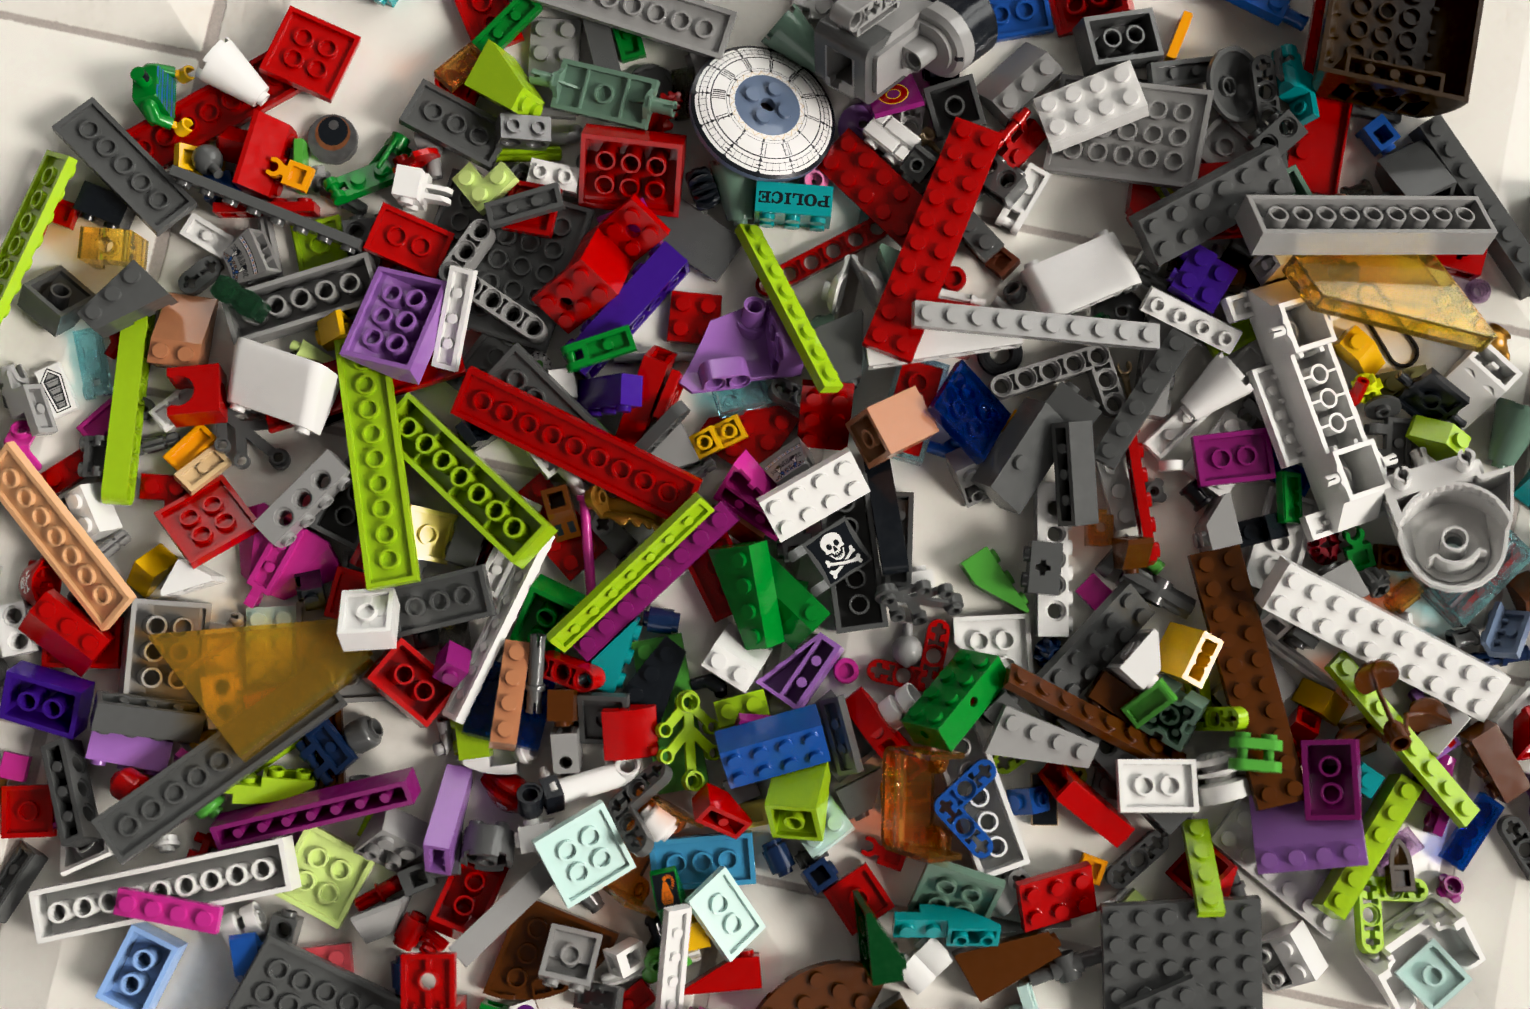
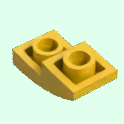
[689,414,749,460]

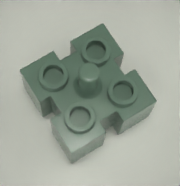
[1139,674,1211,752]

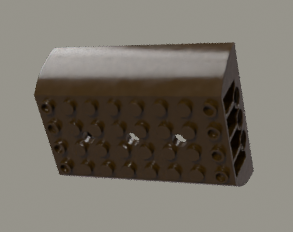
[1312,0,1484,118]

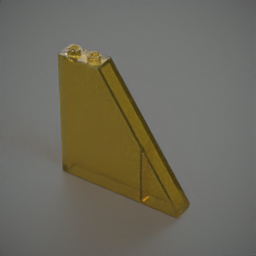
[1282,255,1498,353]
[148,619,374,762]

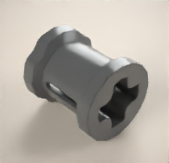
[1445,623,1480,649]

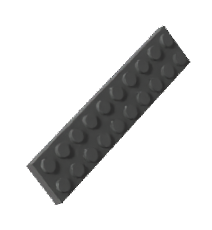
[91,662,348,865]

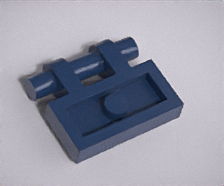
[295,719,359,787]

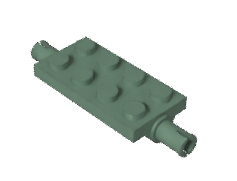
[529,58,677,130]

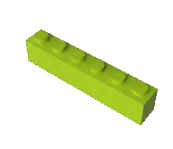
[1311,773,1424,920]

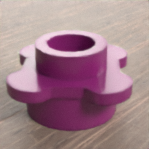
[1436,873,1464,903]

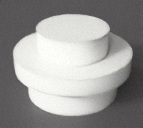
[153,834,180,853]

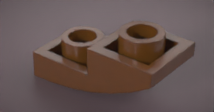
[1373,544,1412,573]

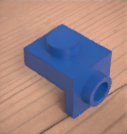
[1006,785,1050,815]

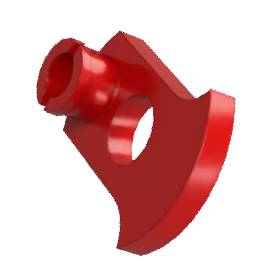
[392,148,441,175]

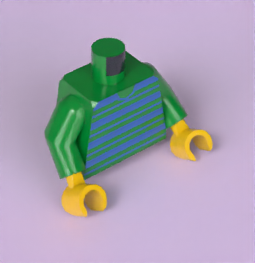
[130,63,195,137]

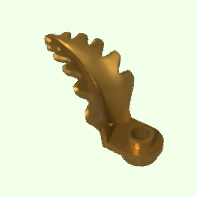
[584,485,666,531]

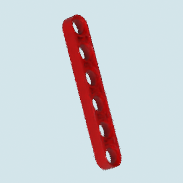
[755,219,887,298]

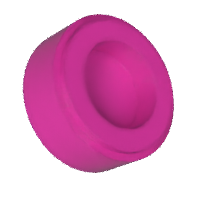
[833,658,859,684]

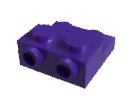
[1166,244,1238,315]

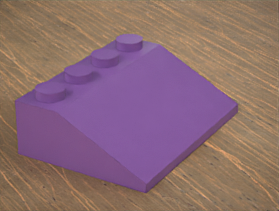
[339,266,447,385]
[1249,794,1369,875]

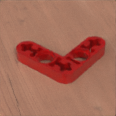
[866,619,950,692]

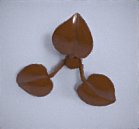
[1334,659,1452,753]

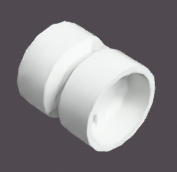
[878,682,922,730]
[220,901,268,947]

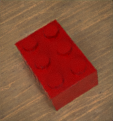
[362,637,454,728]

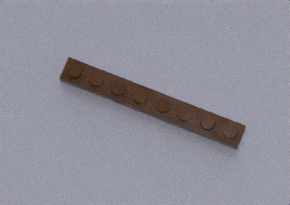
[1003,663,1187,759]

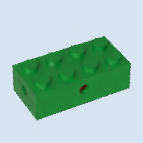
[901,649,1006,752]

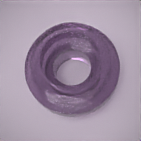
[1464,279,1491,304]

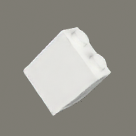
[701,622,773,694]

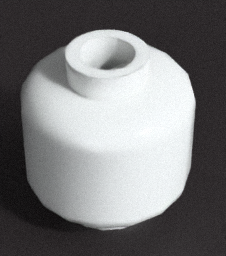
[640,803,677,842]

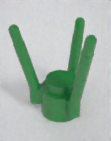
[369,131,412,169]

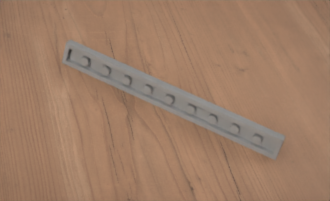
[911,300,1160,351]

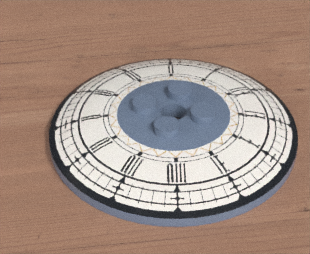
[689,46,835,182]

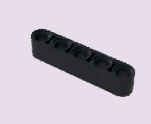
[864,459,909,576]

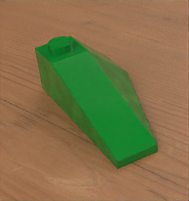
[769,554,831,651]

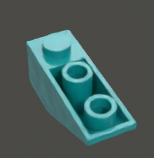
[587,616,643,693]

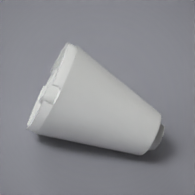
[195,37,270,107]
[1180,352,1254,420]

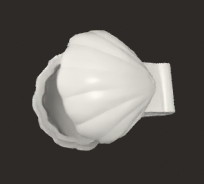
[821,254,885,316]

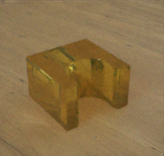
[77,226,149,270]

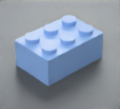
[95,922,188,1009]

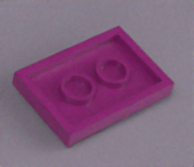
[1191,428,1276,488]

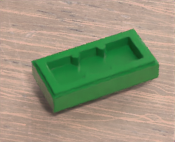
[1276,471,1303,525]

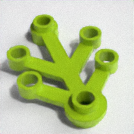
[655,689,720,792]

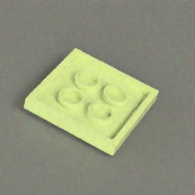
[274,827,376,929]

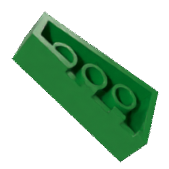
[708,540,785,650]

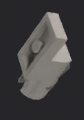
[0,364,58,436]

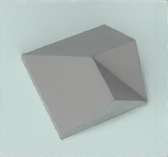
[350,894,412,944]

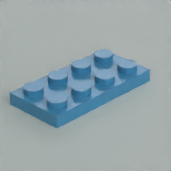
[650,830,756,890]

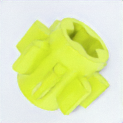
[1349,373,1384,404]

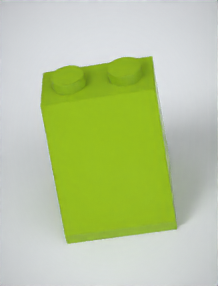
[464,39,545,116]
[764,762,831,841]

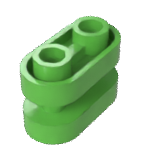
[1228,732,1283,773]

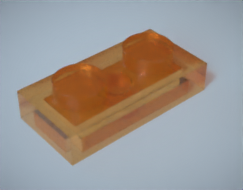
[434,42,481,93]

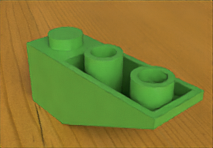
[958,546,1030,613]

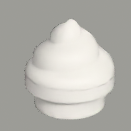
[511,738,539,765]

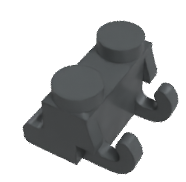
[77,435,108,478]

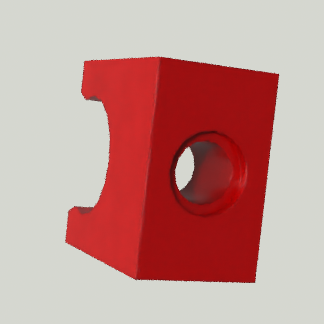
[167,363,228,428]

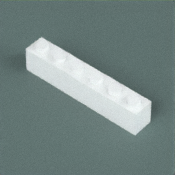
[863,329,1023,370]

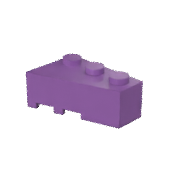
[755,632,844,709]
[85,731,173,776]

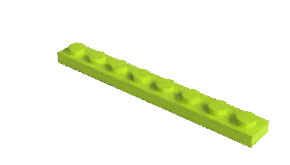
[734,224,843,393]
[546,492,715,653]
[1324,650,1480,828]

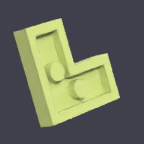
[452,161,520,216]

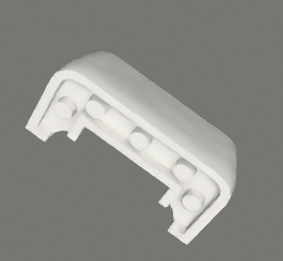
[1020,229,1142,315]
[226,337,340,436]
[1354,894,1486,1009]

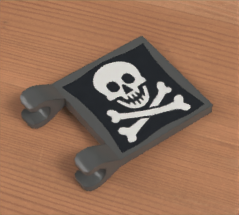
[787,516,873,597]

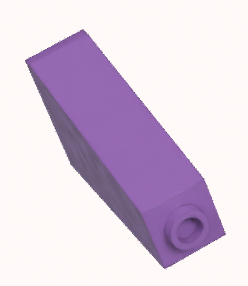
[423,764,473,876]

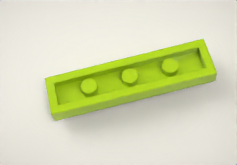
[1180,819,1226,918]

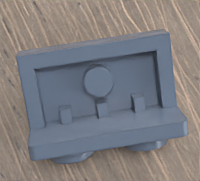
[1480,601,1530,660]

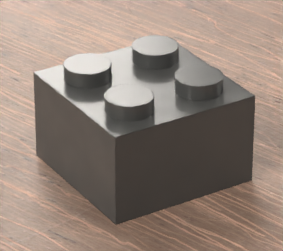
[923,74,986,141]

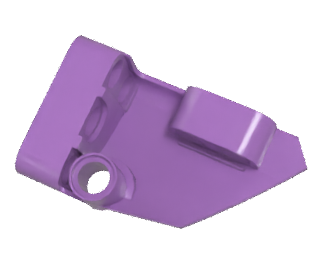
[679,296,804,394]

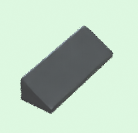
[0,841,48,924]

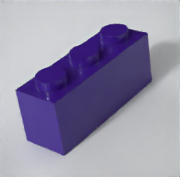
[577,373,643,417]

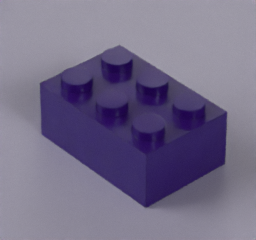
[0,660,96,740]

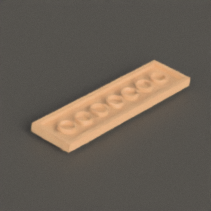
[0,441,137,631]

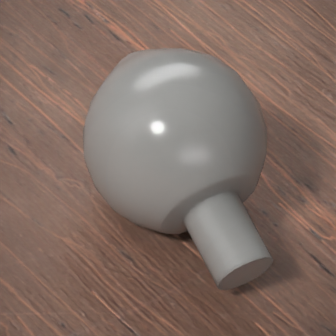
[892,623,923,668]

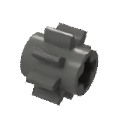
[1359,567,1391,598]

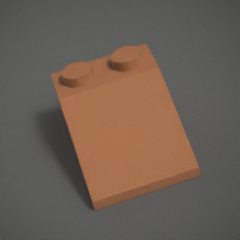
[147,292,219,368]

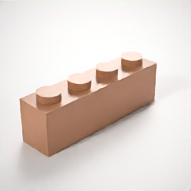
[488,639,530,751]

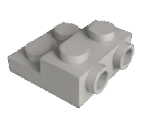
[538,923,603,994]

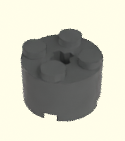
[460,820,515,872]

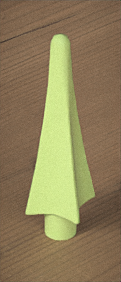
[289,339,336,363]

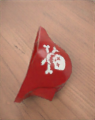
[19,556,62,606]
[480,773,528,813]

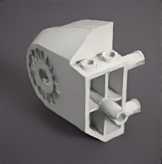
[1382,447,1514,592]

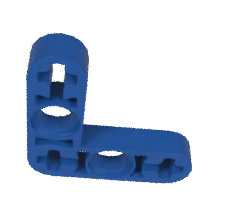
[933,759,997,858]

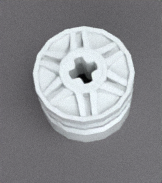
[1195,749,1251,806]

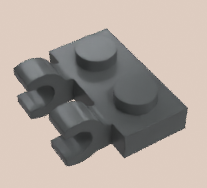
[1364,417,1412,470]

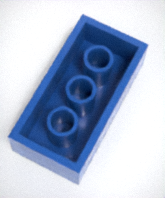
[714,703,831,789]

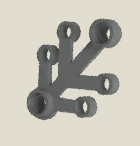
[214,402,291,470]
[874,580,964,625]

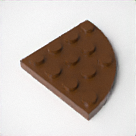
[483,899,620,1000]
[756,959,884,1009]

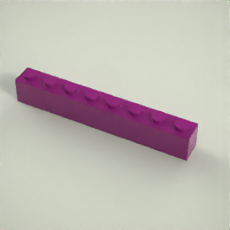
[573,501,740,662]
[209,767,421,851]

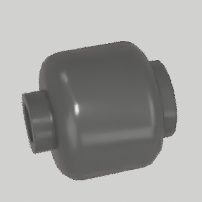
[343,716,383,754]

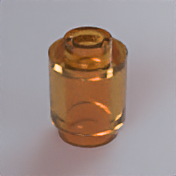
[1383,577,1424,614]

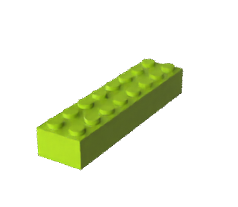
[396,392,558,569]

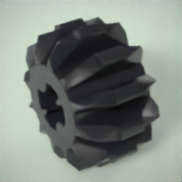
[685,166,720,211]

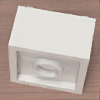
[337,587,400,652]

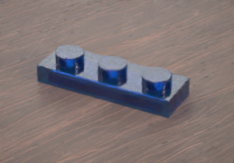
[1438,792,1505,872]

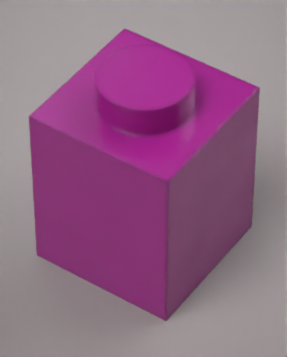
[432,640,472,688]

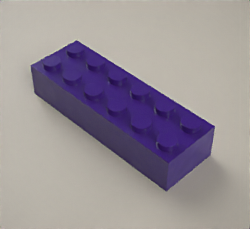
[563,241,690,379]

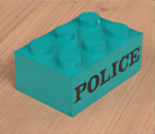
[754,181,833,232]

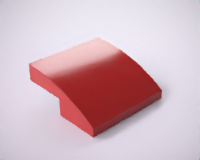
[601,704,659,761]

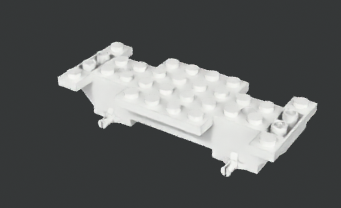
[1220,274,1398,542]

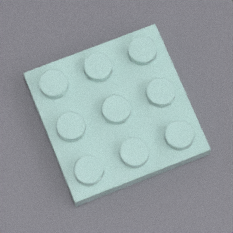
[531,799,636,909]

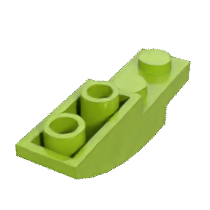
[225,765,316,804]

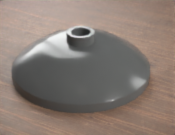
[1206,46,1264,123]

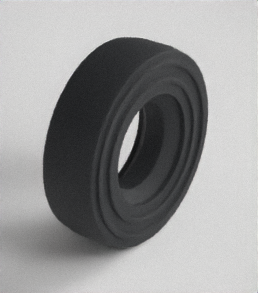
[977,346,1023,376]

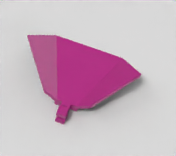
[239,503,342,608]

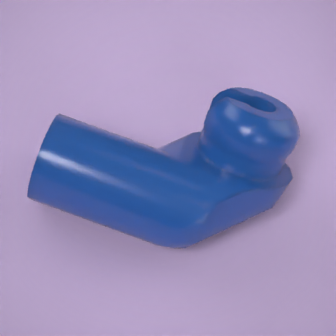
[926,434,964,458]

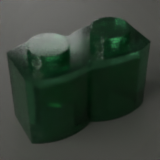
[210,275,272,324]

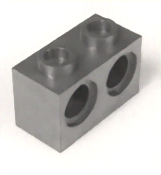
[495,113,551,151]

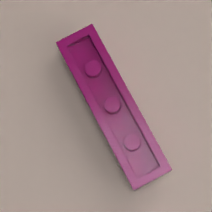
[113,887,224,934]

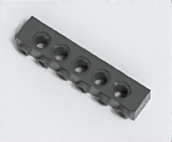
[1053,717,1191,837]

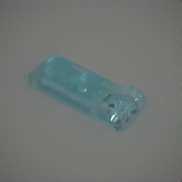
[73,328,113,400]

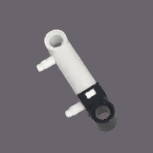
[517,749,640,819]

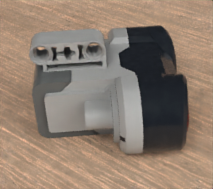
[814,0,998,104]

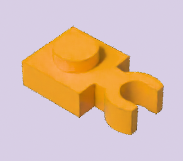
[266,157,316,194]

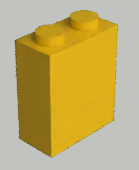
[1159,621,1224,689]

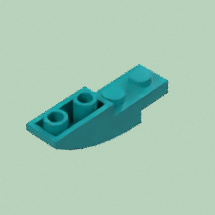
[892,904,1001,947]

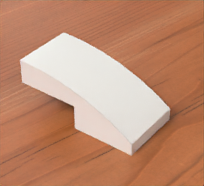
[463,756,520,775]

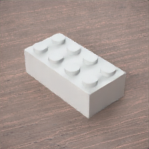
[1033,60,1149,154]

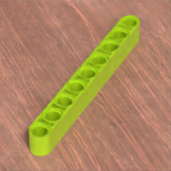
[101,314,156,506]

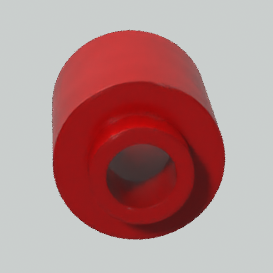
[393,910,428,952]

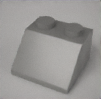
[1192,493,1243,553]

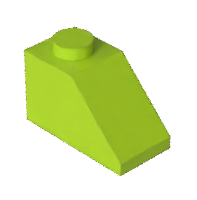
[1405,415,1471,461]

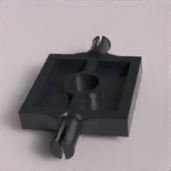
[1393,367,1470,429]

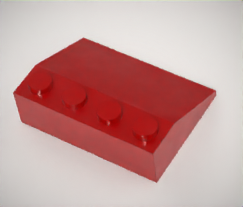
[578,123,687,218]

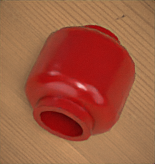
[110,767,149,801]

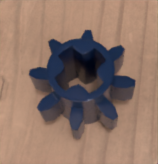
[1033,637,1062,667]

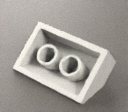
[1105,629,1161,690]

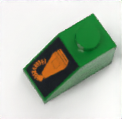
[650,866,687,924]

